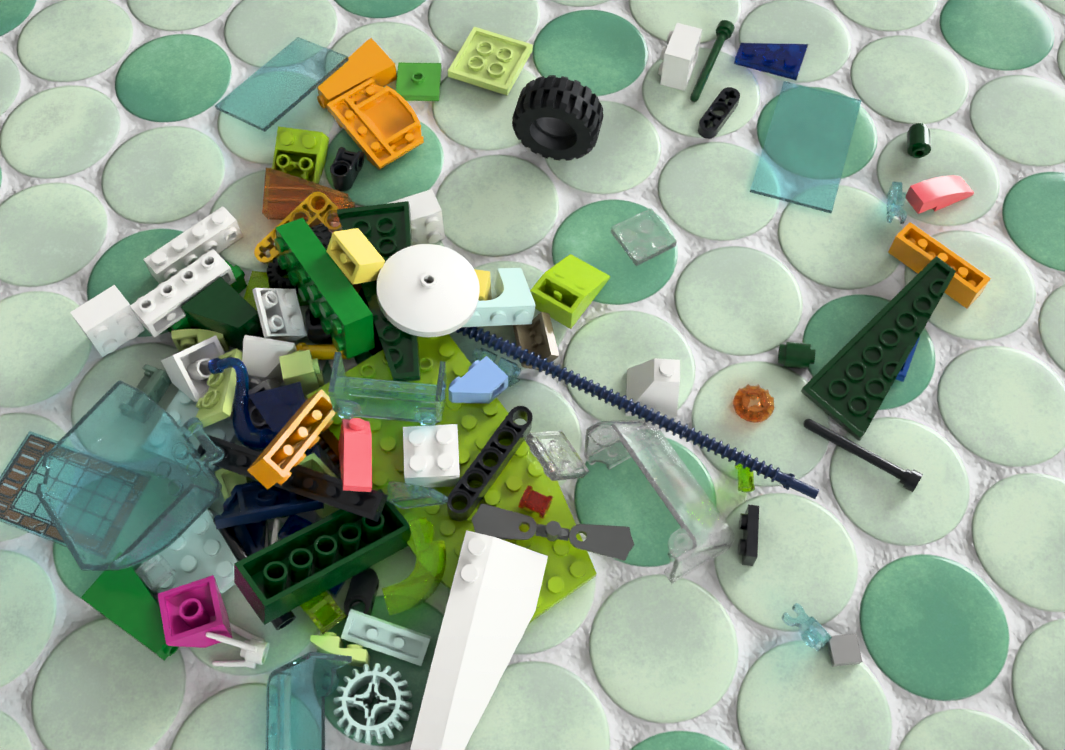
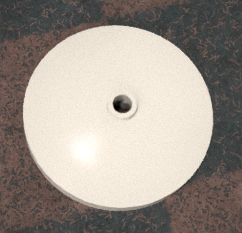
[376,244,479,337]

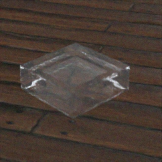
[135,551,176,592]

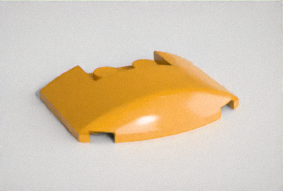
[327,79,424,170]

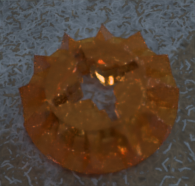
[733,384,774,423]

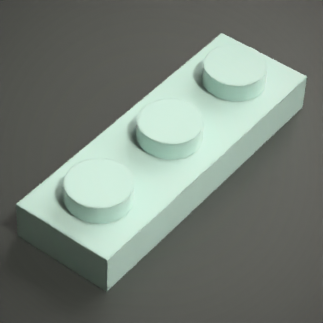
[341,609,431,666]

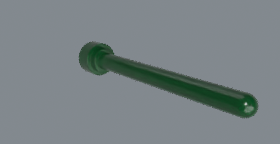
[690,20,735,102]

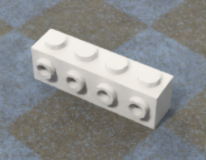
[143,206,243,284]
[130,249,236,338]

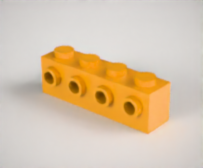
[888,222,991,309]
[247,389,340,489]

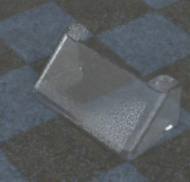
[584,419,734,584]

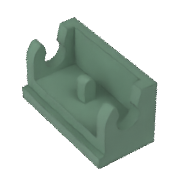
[117,364,172,423]

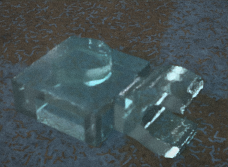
[887,181,907,225]
[782,603,832,652]

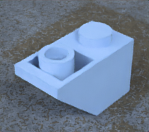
[448,356,508,404]

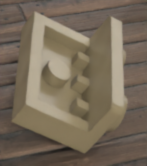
[513,312,559,370]

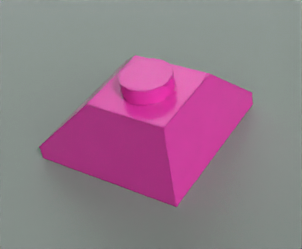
[158,575,232,648]

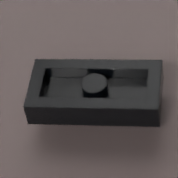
[738,504,759,566]

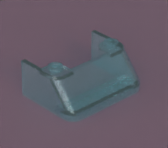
[328,352,447,426]
[265,652,352,750]

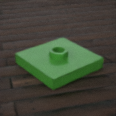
[396,62,442,101]

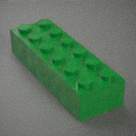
[274,218,375,359]

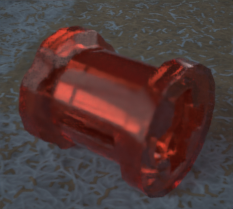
[518,485,553,518]

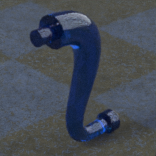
[208,357,278,451]

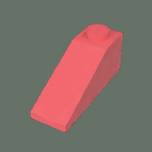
[338,418,372,492]

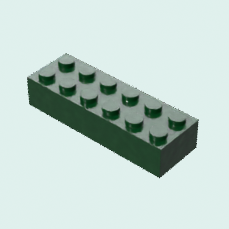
[234,489,412,625]

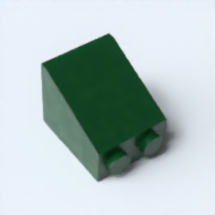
[181,277,264,351]

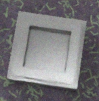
[826,634,863,667]

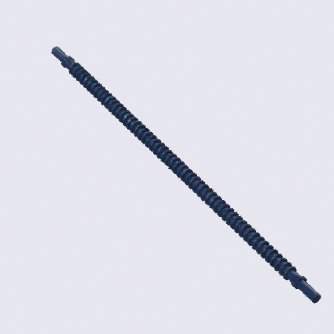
[456,327,819,499]

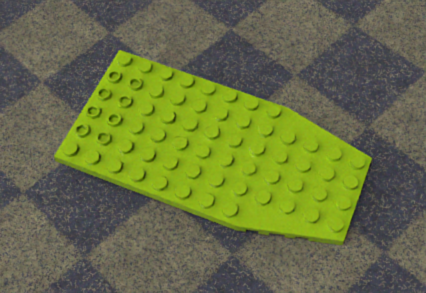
[306,334,597,623]

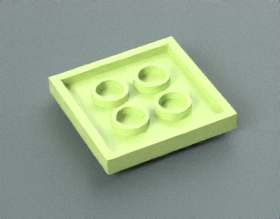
[448,27,533,96]

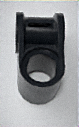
[330,147,364,191]

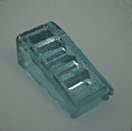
[387,481,448,509]

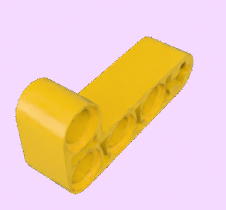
[254,192,343,266]

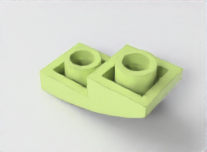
[171,329,229,351]
[310,632,370,667]

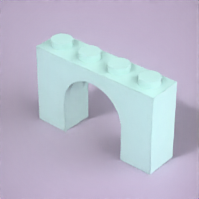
[462,268,536,327]

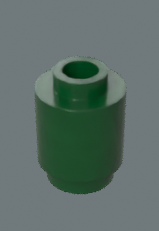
[907,123,931,158]
[778,342,816,369]

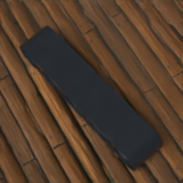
[447,406,533,521]

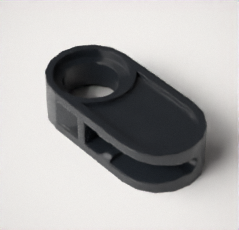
[344,567,379,617]

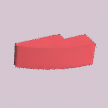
[905,175,974,214]

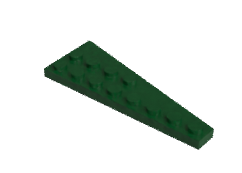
[337,201,421,383]
[801,256,956,441]

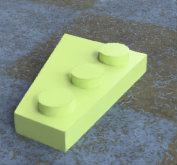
[186,348,243,432]

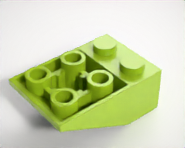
[268,126,329,199]
[530,254,610,329]

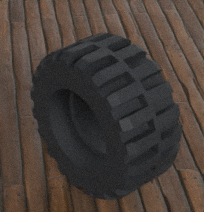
[512,75,604,161]

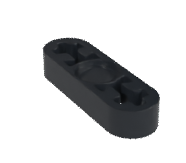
[698,87,740,139]

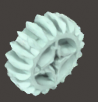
[333,663,413,745]

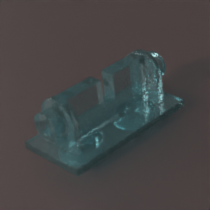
[470,348,521,387]

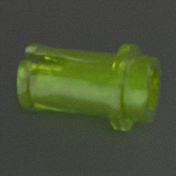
[735,458,755,492]

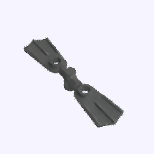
[471,504,634,561]

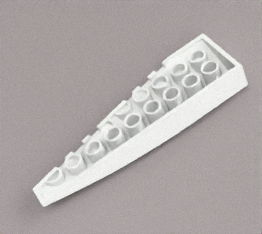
[410,530,548,750]

